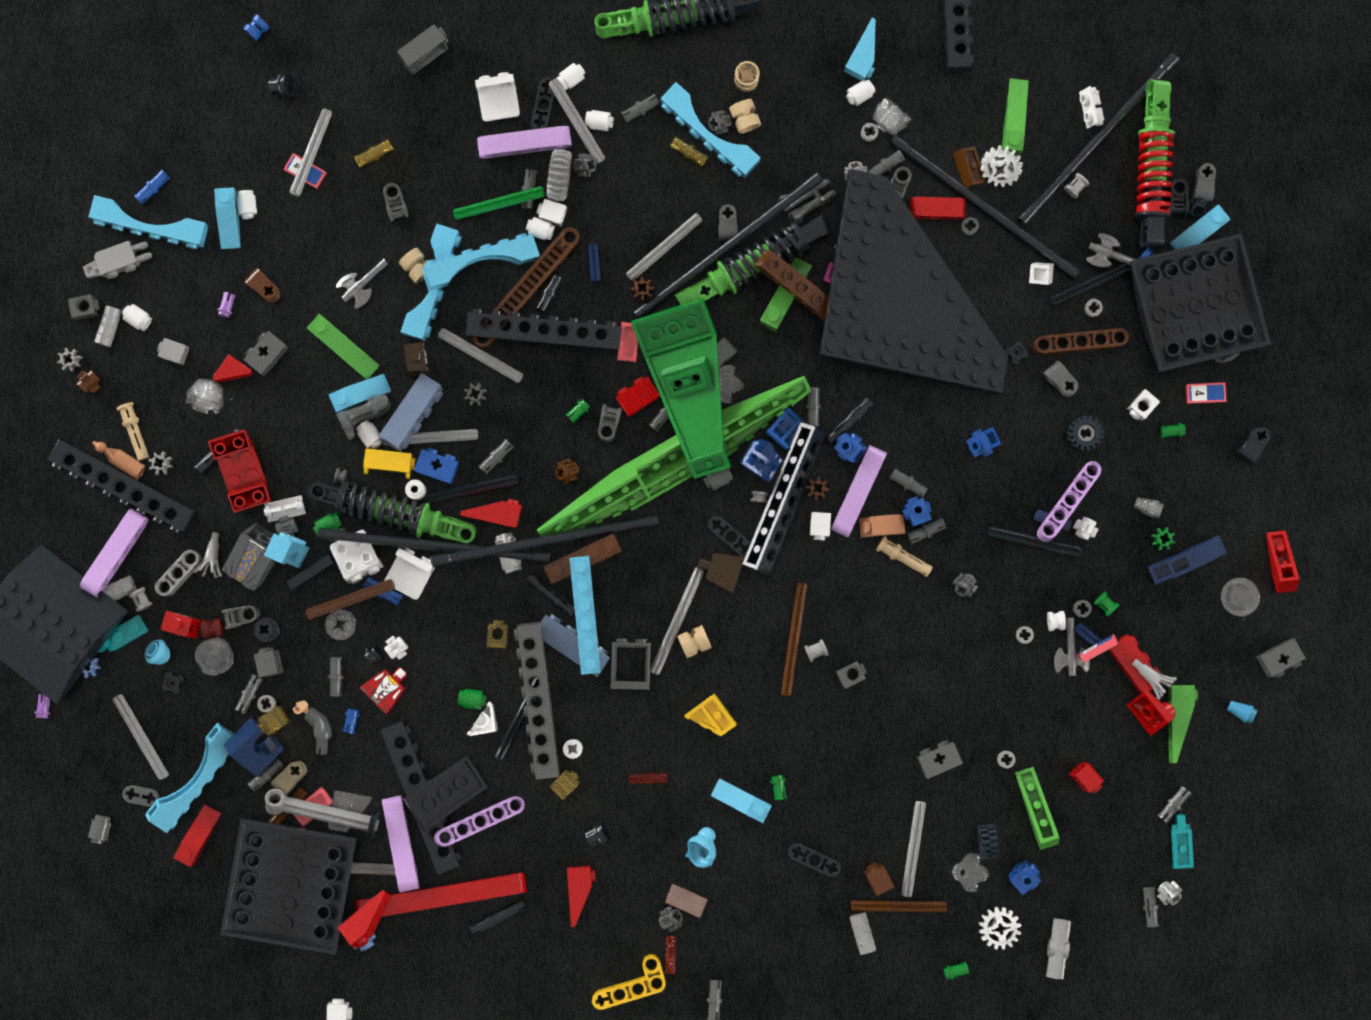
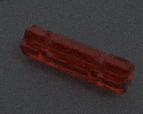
[629,773,667,784]
[665,935,676,974]

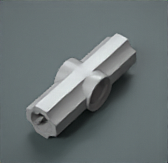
[1046,918,1071,979]

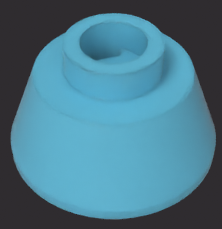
[145,640,170,665]

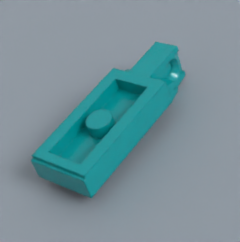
[98,615,149,653]
[1171,814,1194,869]

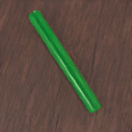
[453,186,545,220]

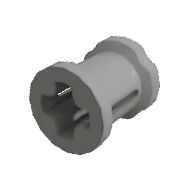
[1064,173,1089,198]
[129,587,153,612]
[804,639,828,662]

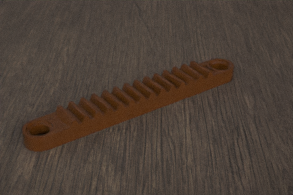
[473,227,580,348]

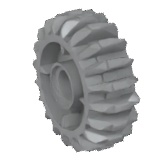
[547,149,572,201]

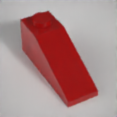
[460,499,523,529]
[1266,530,1300,593]
[173,805,222,867]
[567,865,596,927]
[338,890,391,949]

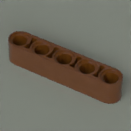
[1033,328,1129,355]

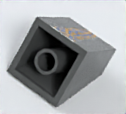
[222,522,276,590]

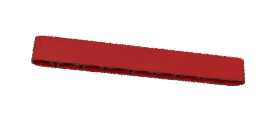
[354,872,527,917]

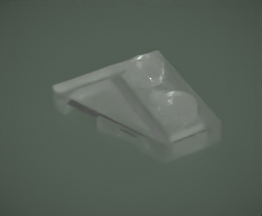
[328,790,372,832]

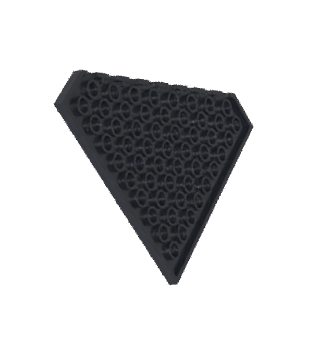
[819,169,1008,394]

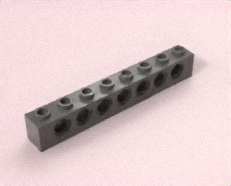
[514,622,560,780]

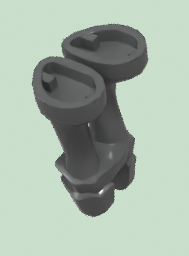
[778,179,837,226]
[336,394,391,440]

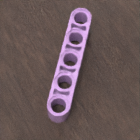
[477,126,572,158]
[831,445,887,538]
[1037,461,1101,542]
[80,508,149,597]
[382,795,419,893]
[434,796,525,847]

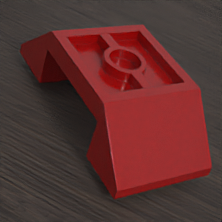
[208,429,271,513]

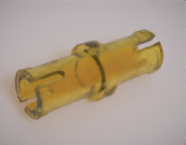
[670,136,709,167]
[354,139,394,168]

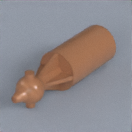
[92,441,146,480]

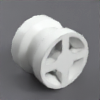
[1047,611,1066,631]
[563,739,583,759]

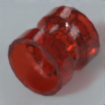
[200,618,224,639]

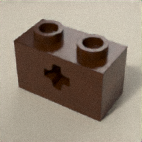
[864,862,894,896]

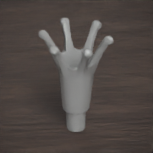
[194,532,222,578]
[1132,659,1177,700]

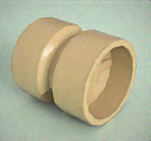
[734,61,759,92]
[729,99,761,134]
[399,247,428,284]
[677,625,712,658]

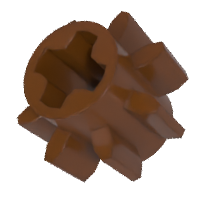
[630,277,654,302]
[77,370,101,393]
[555,458,579,484]
[805,477,829,501]

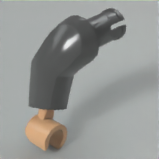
[293,701,332,755]

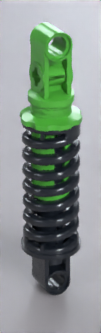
[595,0,762,38]
[675,213,833,305]
[309,479,477,543]

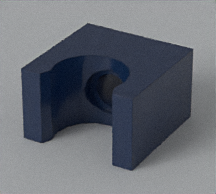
[224,718,284,777]

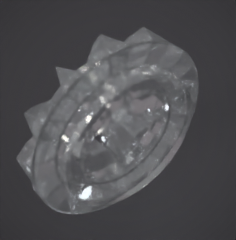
[325,609,356,640]

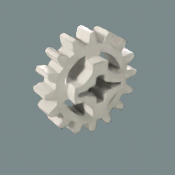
[980,145,1023,187]
[979,907,1021,950]

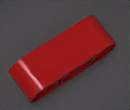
[910,197,965,220]

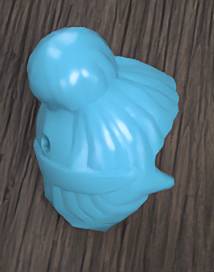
[685,827,716,868]

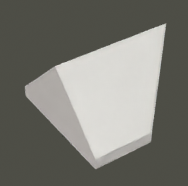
[467,702,498,736]

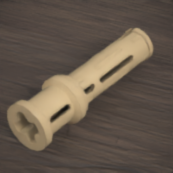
[116,402,149,461]
[876,536,933,577]

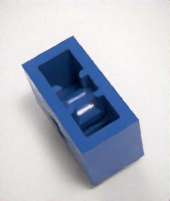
[414,447,459,485]

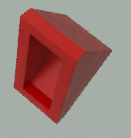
[213,354,255,383]

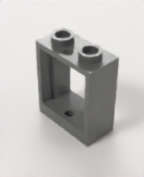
[397,24,449,76]
[611,639,651,690]

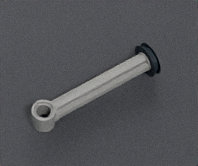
[265,789,380,840]

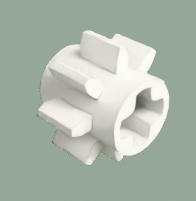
[1073,517,1098,540]
[384,636,408,659]

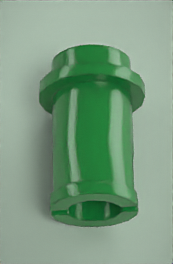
[566,399,590,423]
[1160,423,1186,438]
[770,775,787,800]
[943,962,969,981]

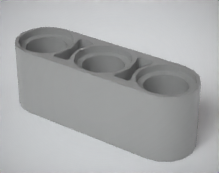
[155,550,202,596]

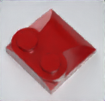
[1127,690,1176,735]

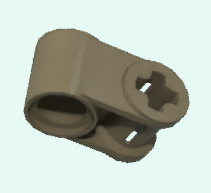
[271,761,307,796]

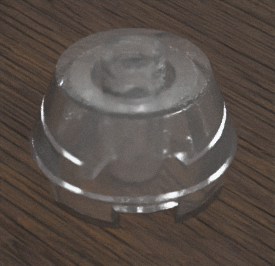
[873,98,911,135]
[186,379,223,414]
[1221,578,1260,616]
[195,637,234,676]

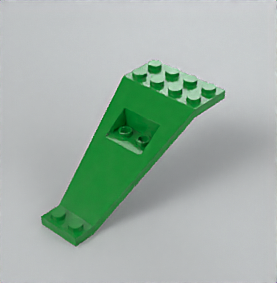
[631,298,731,479]

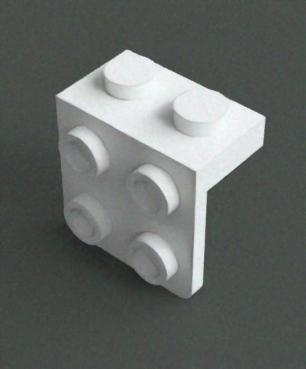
[475,72,520,122]
[330,530,383,584]
[385,547,435,599]

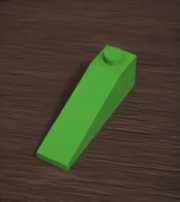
[1002,78,1029,155]
[759,257,812,332]
[307,314,380,379]
[1168,685,1198,763]
[1015,767,1059,850]

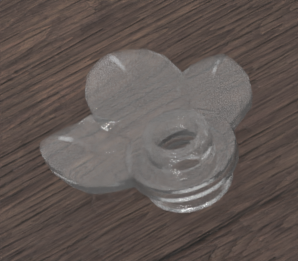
[719,365,744,403]
[952,853,989,892]

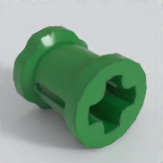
[1093,591,1119,617]

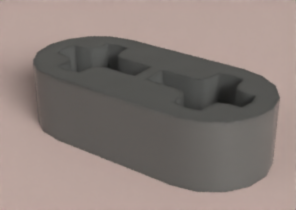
[122,785,161,807]

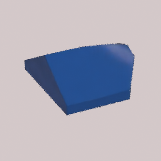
[766,408,807,450]
[740,439,782,482]

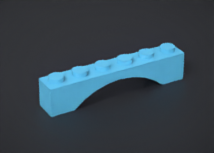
[661,82,761,178]
[88,195,209,249]
[401,224,462,341]
[422,233,540,291]
[264,532,310,569]
[570,556,601,675]
[145,722,234,833]

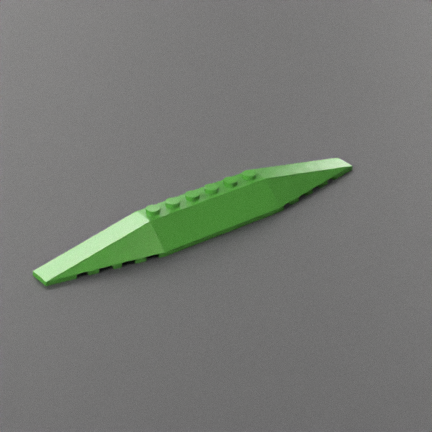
[537,376,811,536]

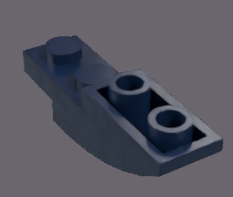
[1148,535,1227,585]

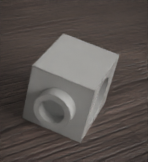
[157,338,189,365]

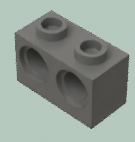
[254,647,284,677]

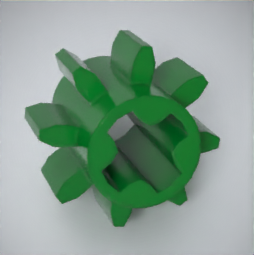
[1151,528,1175,551]

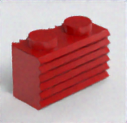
[616,376,660,418]
[1069,762,1104,794]

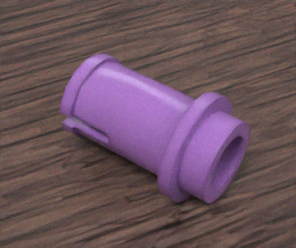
[217,292,236,318]
[35,694,50,719]

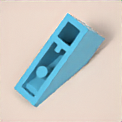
[844,18,876,81]
[214,188,241,249]
[1170,205,1231,250]
[329,374,392,413]
[711,778,771,823]

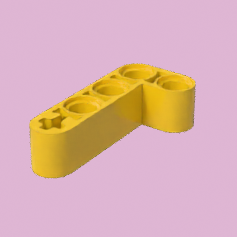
[592,954,666,1010]

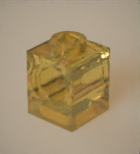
[487,620,509,648]
[258,706,290,735]
[549,769,580,800]

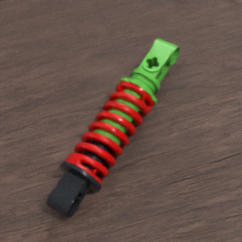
[1135,79,1175,249]

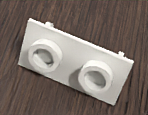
[1079,86,1105,129]
[264,495,306,523]
[495,533,522,574]

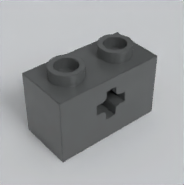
[244,331,289,377]
[1256,638,1306,678]
[917,740,963,779]

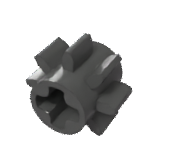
[708,110,732,135]
[573,154,596,177]
[464,383,487,406]
[275,515,298,537]
[953,573,978,597]
[659,906,683,932]

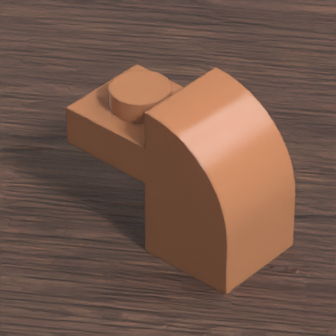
[859,515,905,538]

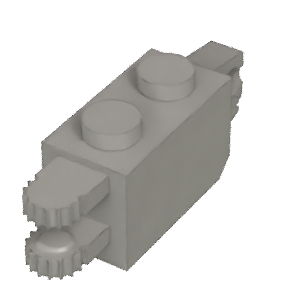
[83,241,152,279]

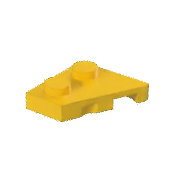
[684,693,737,736]

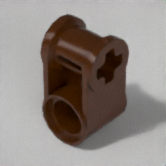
[244,267,281,303]

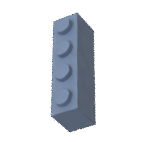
[379,373,443,452]
[541,614,610,677]

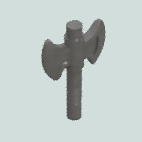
[1087,233,1136,267]
[336,259,389,309]
[1054,618,1090,676]

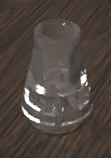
[1134,497,1164,519]

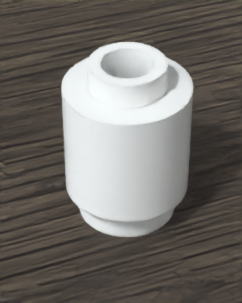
[557,63,585,90]
[846,79,876,106]
[585,110,614,131]
[236,190,257,219]
[526,217,555,241]
[122,304,152,331]
[356,420,382,449]
[405,480,426,500]

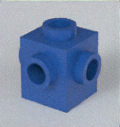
[966,427,1001,458]
[834,433,868,463]
[902,496,932,527]
[1008,860,1041,895]

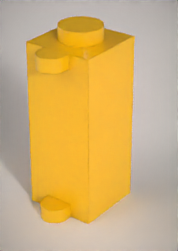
[363,449,416,479]

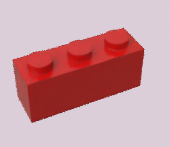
[1108,634,1161,694]

